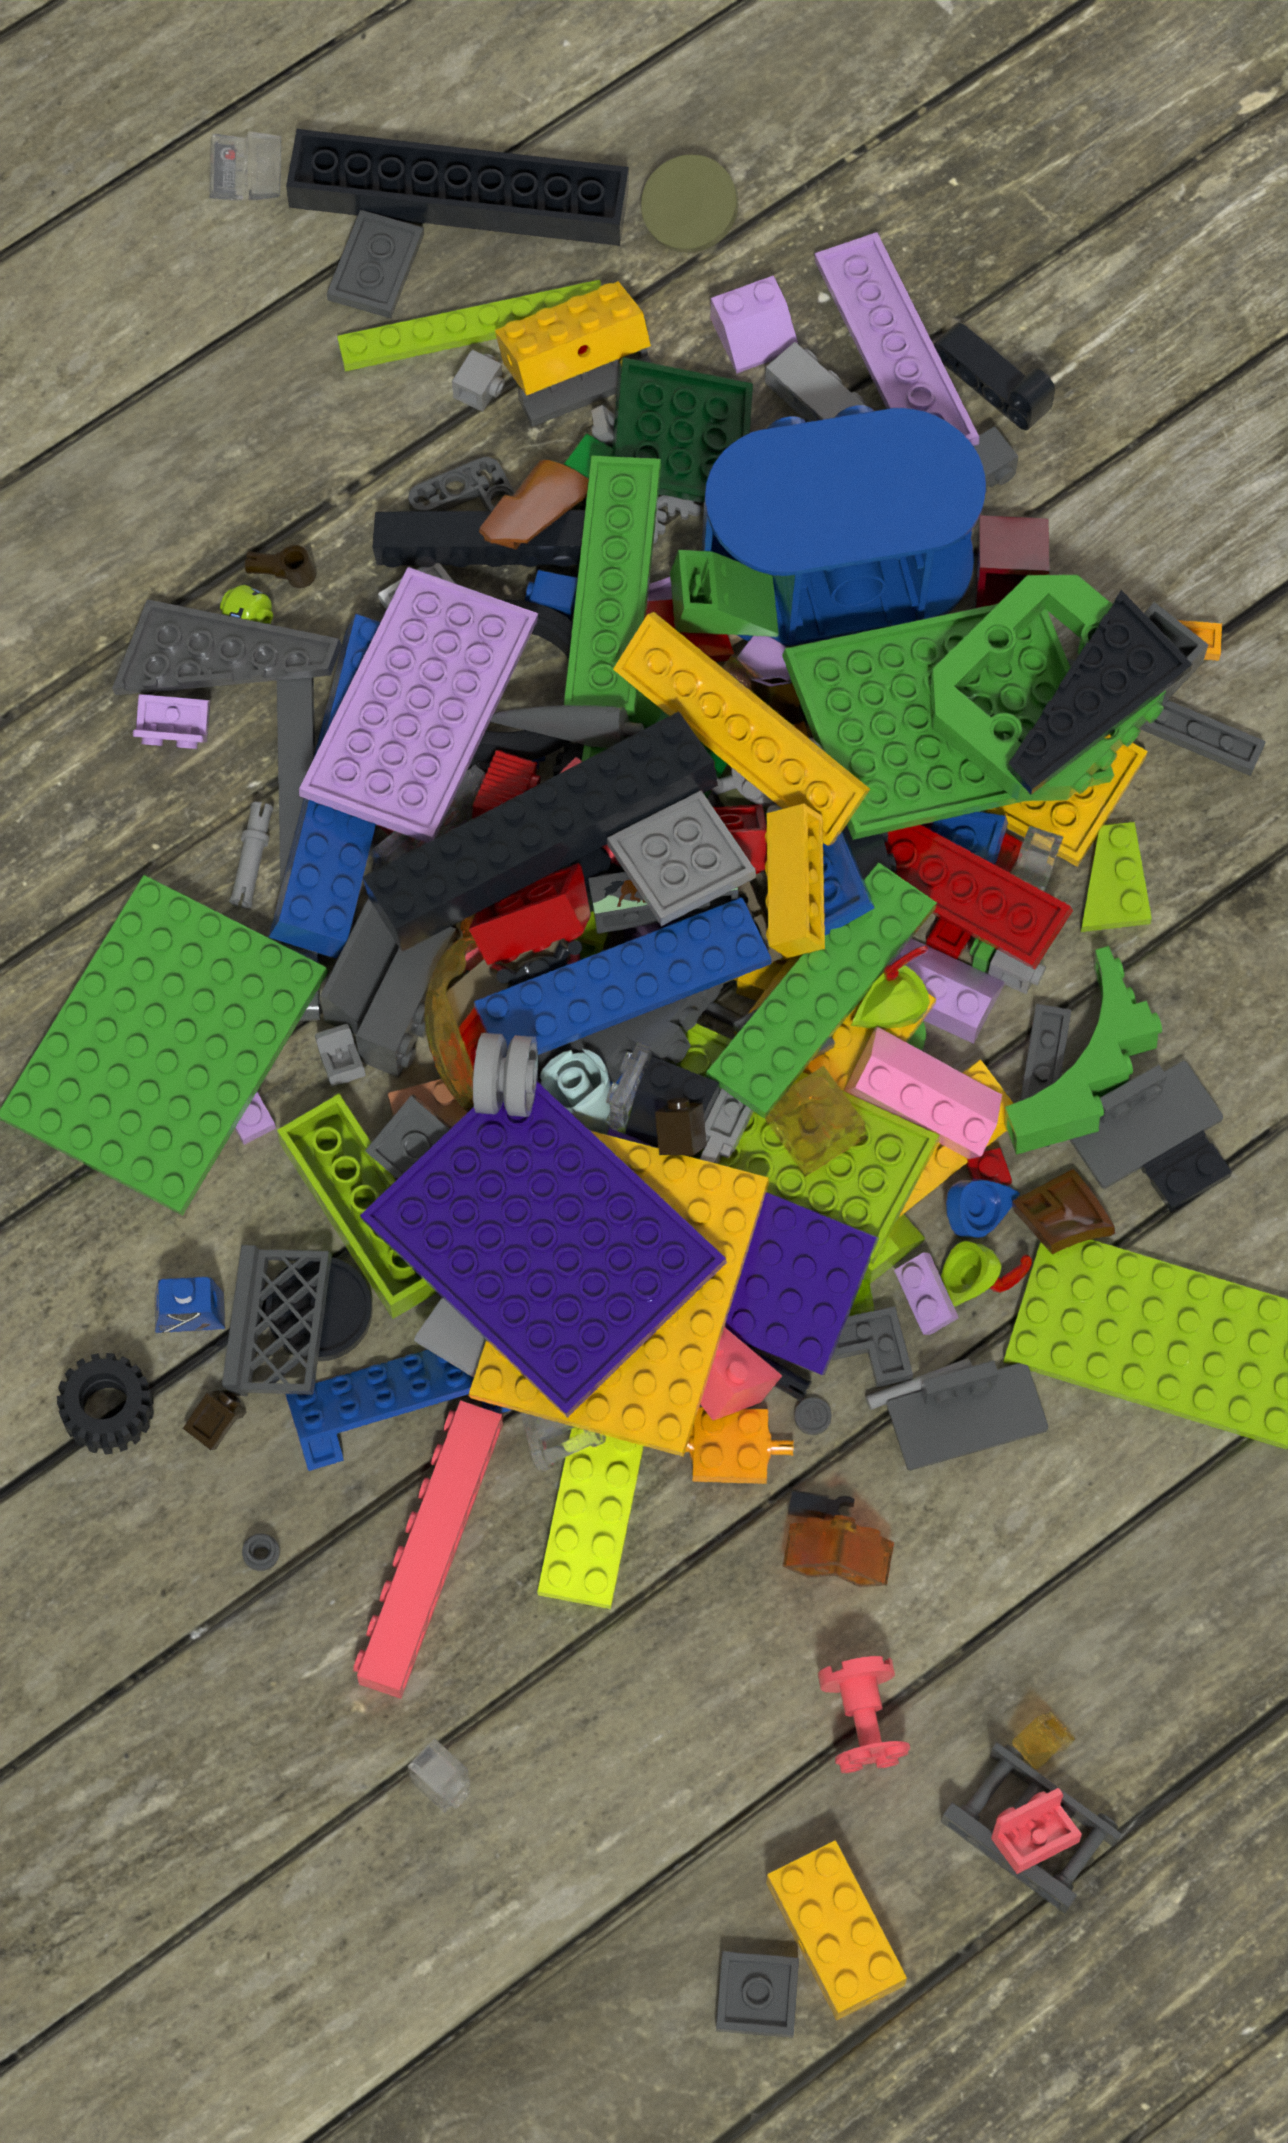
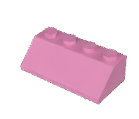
[844,1027,1002,1159]

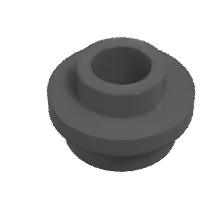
[242,1533,280,1571]

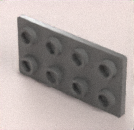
[1070,1061,1223,1189]
[887,1360,1048,1471]

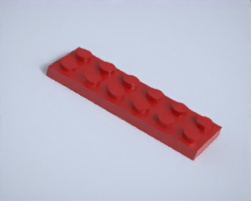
[884,825,1073,970]

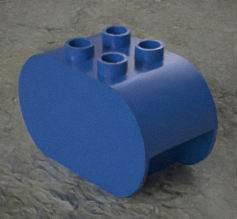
[701,405,986,647]

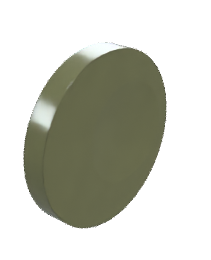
[641,154,739,253]

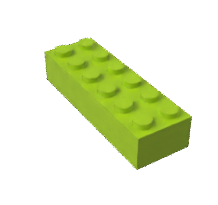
[277,1094,437,1319]

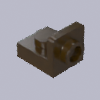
[182,1390,247,1450]

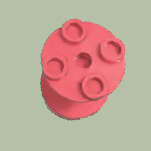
[818,1656,910,1773]

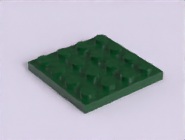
[612,357,753,503]

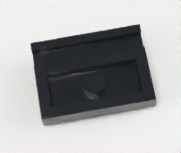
[1141,1130,1232,1212]

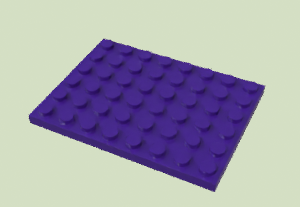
[360,1082,727,1418]

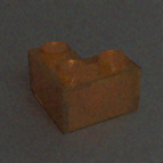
[783,1515,894,1587]

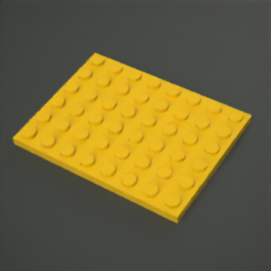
[469,1131,769,1457]

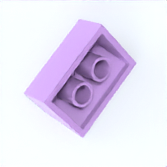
[890,939,1005,1044]

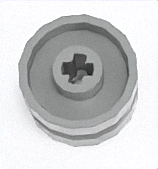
[473,1033,538,1117]

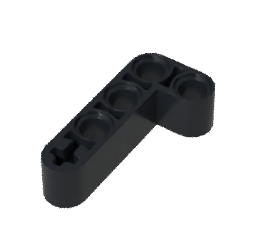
[933,322,1055,431]

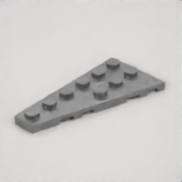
[112,599,342,695]

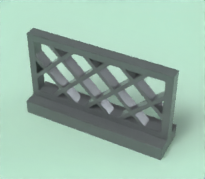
[222,1245,332,1397]

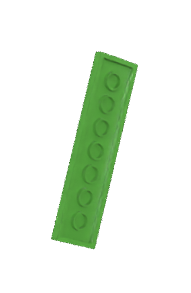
[564,456,662,717]
[706,863,937,1119]

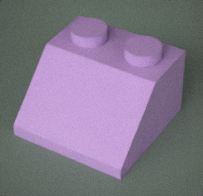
[710,276,798,374]

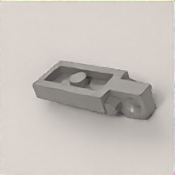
[700,1089,753,1164]

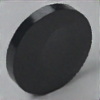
[266,1257,373,1361]

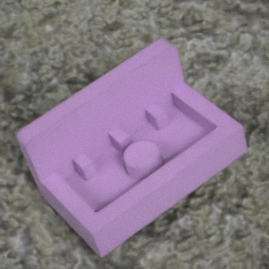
[133,694,210,749]

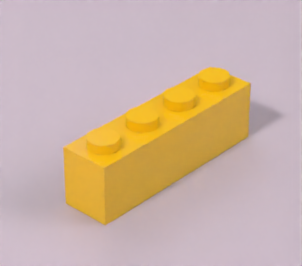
[765,803,825,958]

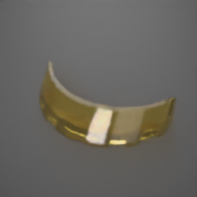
[425,936,478,1113]

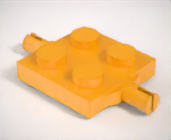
[685,1407,794,1484]

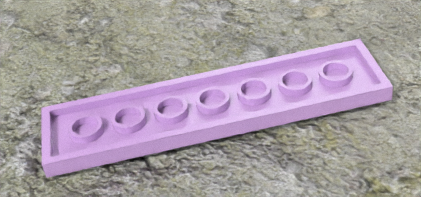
[815,232,979,446]

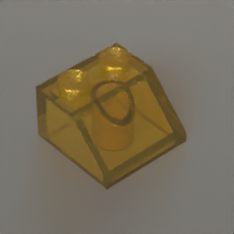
[765,1066,867,1177]

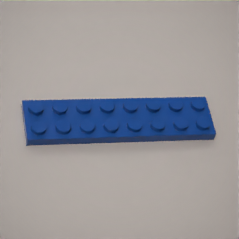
[474,898,771,1055]

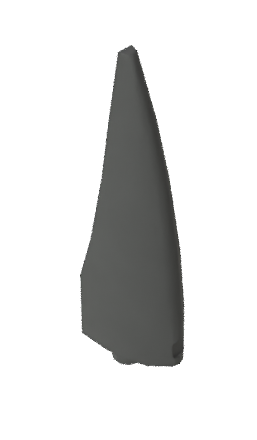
[490,705,644,748]

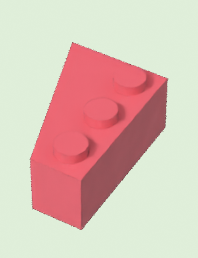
[700,1327,782,1421]

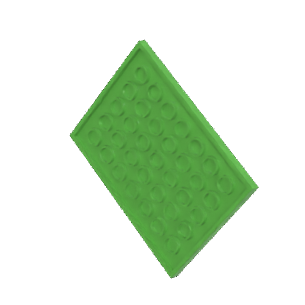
[782,604,1115,840]
[0,875,328,1216]

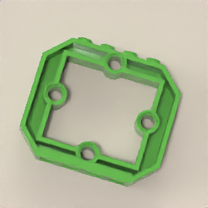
[930,575,1166,801]

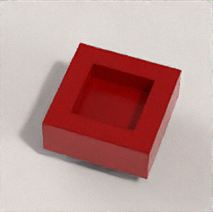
[966,1148,1012,1186]

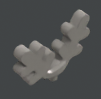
[653,495,701,544]

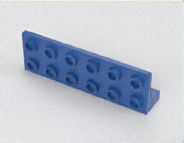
[285,1350,512,1471]

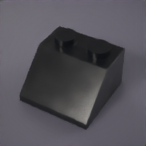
[625,1056,721,1158]

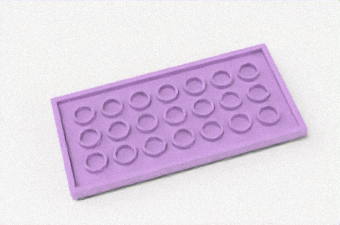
[299,567,538,843]

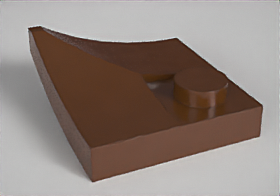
[1012,1169,1115,1255]

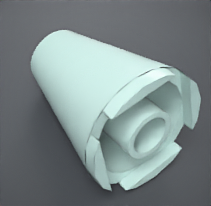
[540,1049,618,1135]

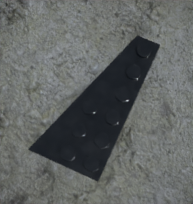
[1007,590,1193,795]

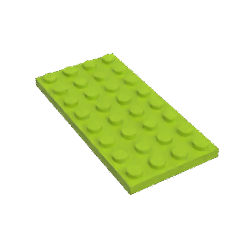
[617,1023,940,1264]
[1003,1239,1288,1450]

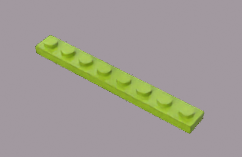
[337,280,602,371]

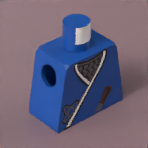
[154,1277,225,1333]

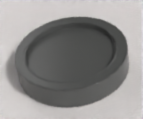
[794,1398,832,1435]

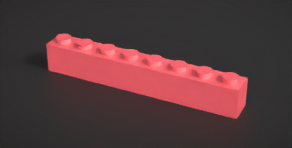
[353,1401,503,1699]

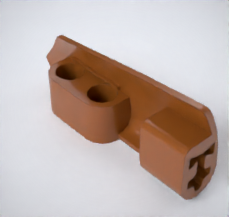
[479,460,589,549]

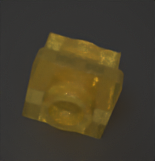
[1012,1711,1076,1769]

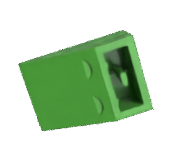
[670,550,779,637]

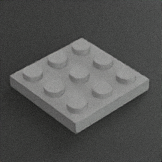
[607,791,756,926]

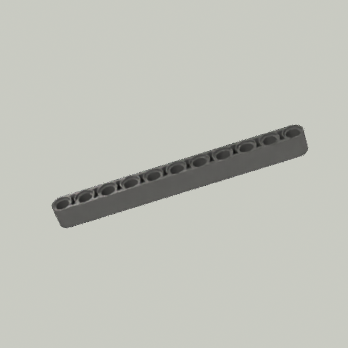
[277,677,321,1021]

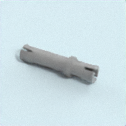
[229,802,273,908]

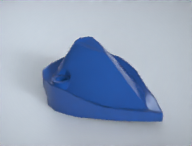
[946,1179,1020,1238]

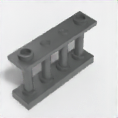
[941,1743,1121,1914]

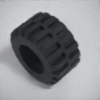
[57,1353,154,1454]

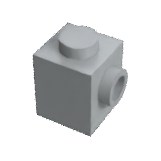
[452,350,505,412]

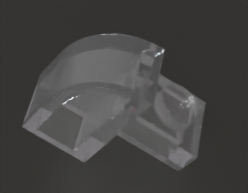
[1013,826,1063,892]

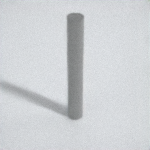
[866,1358,972,1410]

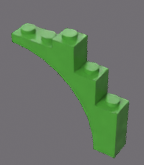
[1004,946,1162,1155]

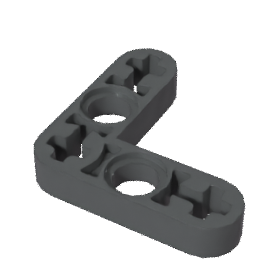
[408,457,515,511]

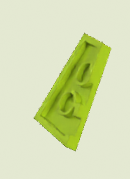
[1081,822,1152,932]

